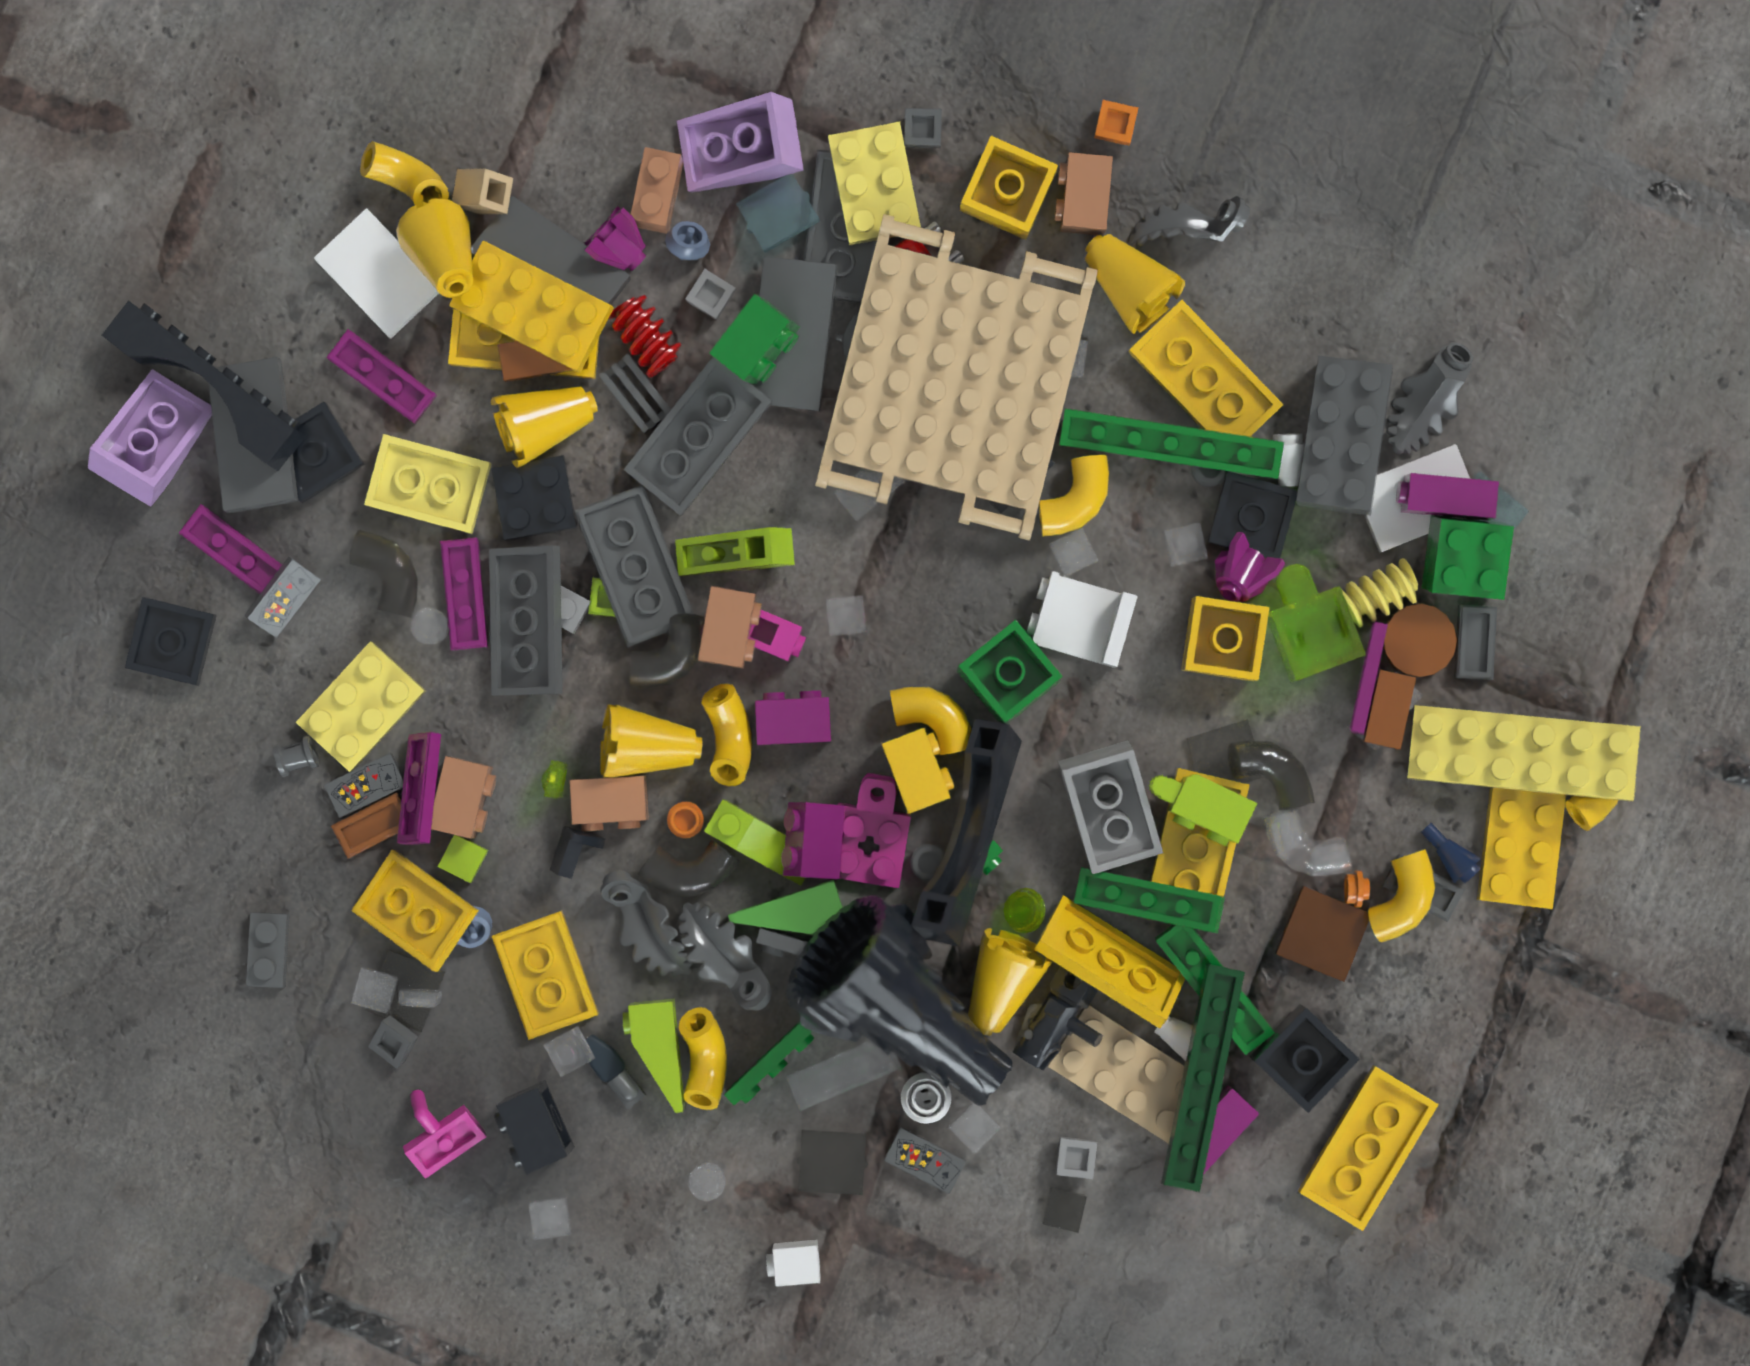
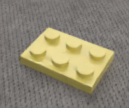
[828,122,921,246]
[364,434,491,534]
[296,641,426,772]

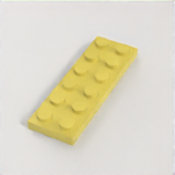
[1407,705,1640,801]

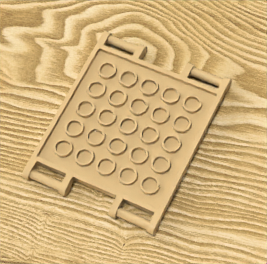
[815,214,1098,541]

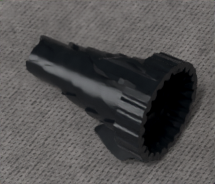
[786,895,1013,1106]

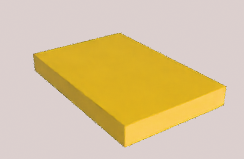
[351,850,479,972]
[492,911,599,1040]

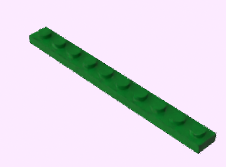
[724,839,1003,1105]

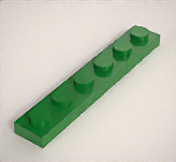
[1059,408,1284,479]

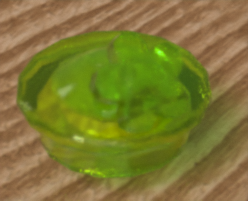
[1003,888,1046,933]

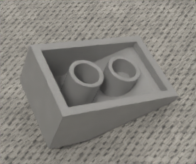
[1058,740,1163,874]

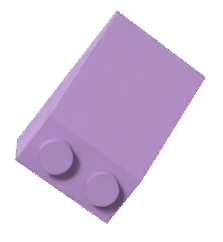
[677,92,803,192]
[88,369,212,507]

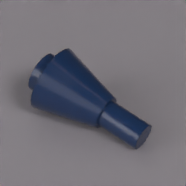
[1421,823,1481,884]

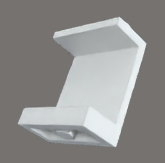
[1026,571,1138,668]

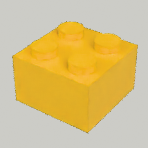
[960,136,1058,240]
[1181,596,1270,682]
[882,728,954,814]

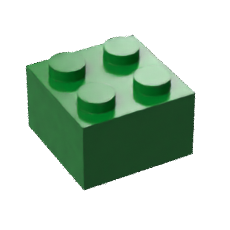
[709,294,800,385]
[1421,515,1514,600]
[957,619,1063,724]

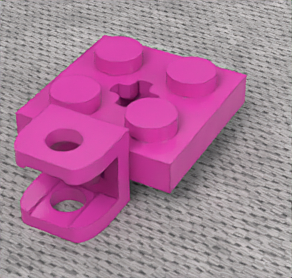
[838,773,911,888]

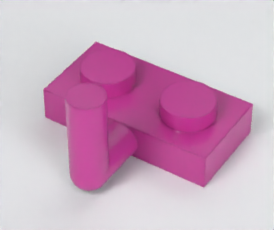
[403,1090,486,1179]

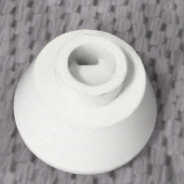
[901,1073,951,1123]

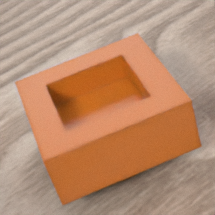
[1094,100,1138,146]

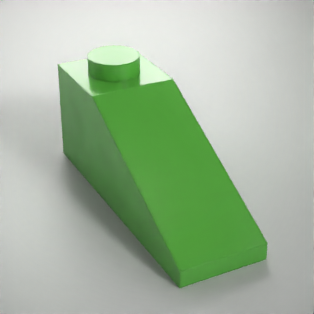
[728,879,843,934]

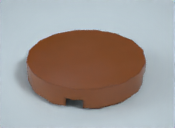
[1383,604,1457,677]

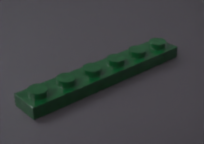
[1161,964,1245,1192]

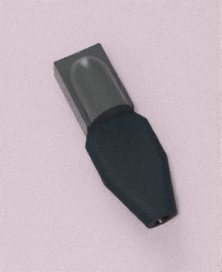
[582,1034,646,1109]

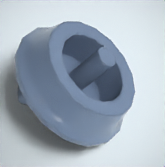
[665,221,710,260]
[457,906,492,948]

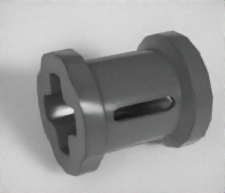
[273,736,319,777]

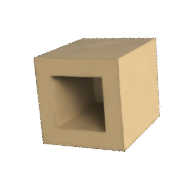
[452,169,513,214]

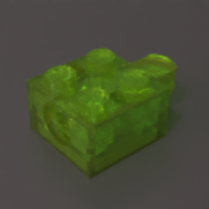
[1267,564,1366,682]

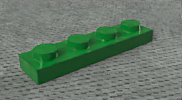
[1074,867,1225,933]
[1155,924,1275,1055]

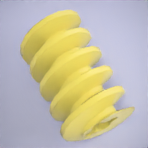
[1335,558,1418,628]

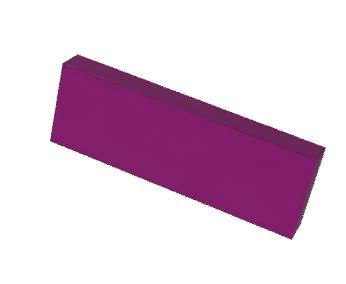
[326,329,437,425]
[179,504,283,594]
[440,537,489,651]
[1350,622,1388,735]
[397,732,441,845]

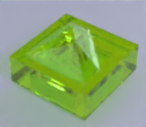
[541,760,568,799]

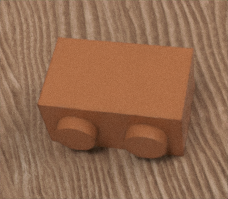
[631,147,684,234]
[1054,152,1113,236]
[698,586,762,669]
[431,756,497,839]
[570,776,649,831]

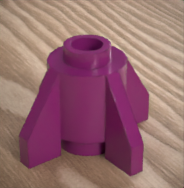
[583,206,646,271]
[1215,532,1285,602]

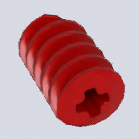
[608,295,682,378]

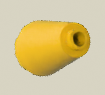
[396,198,473,298]
[1085,234,1185,334]
[491,386,598,468]
[600,704,702,778]
[968,928,1052,1036]

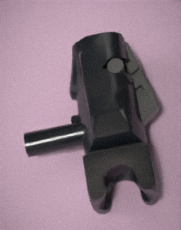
[1012,967,1103,1071]

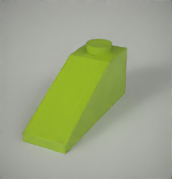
[675,527,795,576]
[704,799,806,886]
[623,998,685,1113]

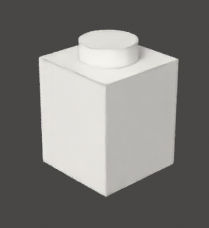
[766,1240,821,1287]

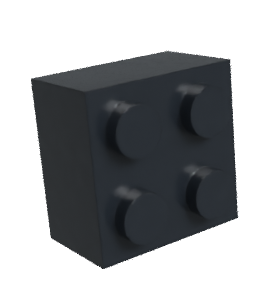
[1249,1004,1360,1113]
[494,1080,575,1175]

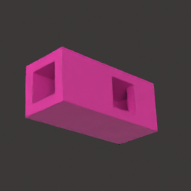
[749,610,807,662]

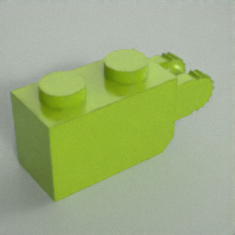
[1148,774,1257,846]

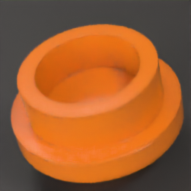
[667,802,704,838]
[1344,871,1370,908]

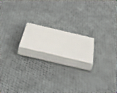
[314,208,439,339]
[1364,444,1470,553]

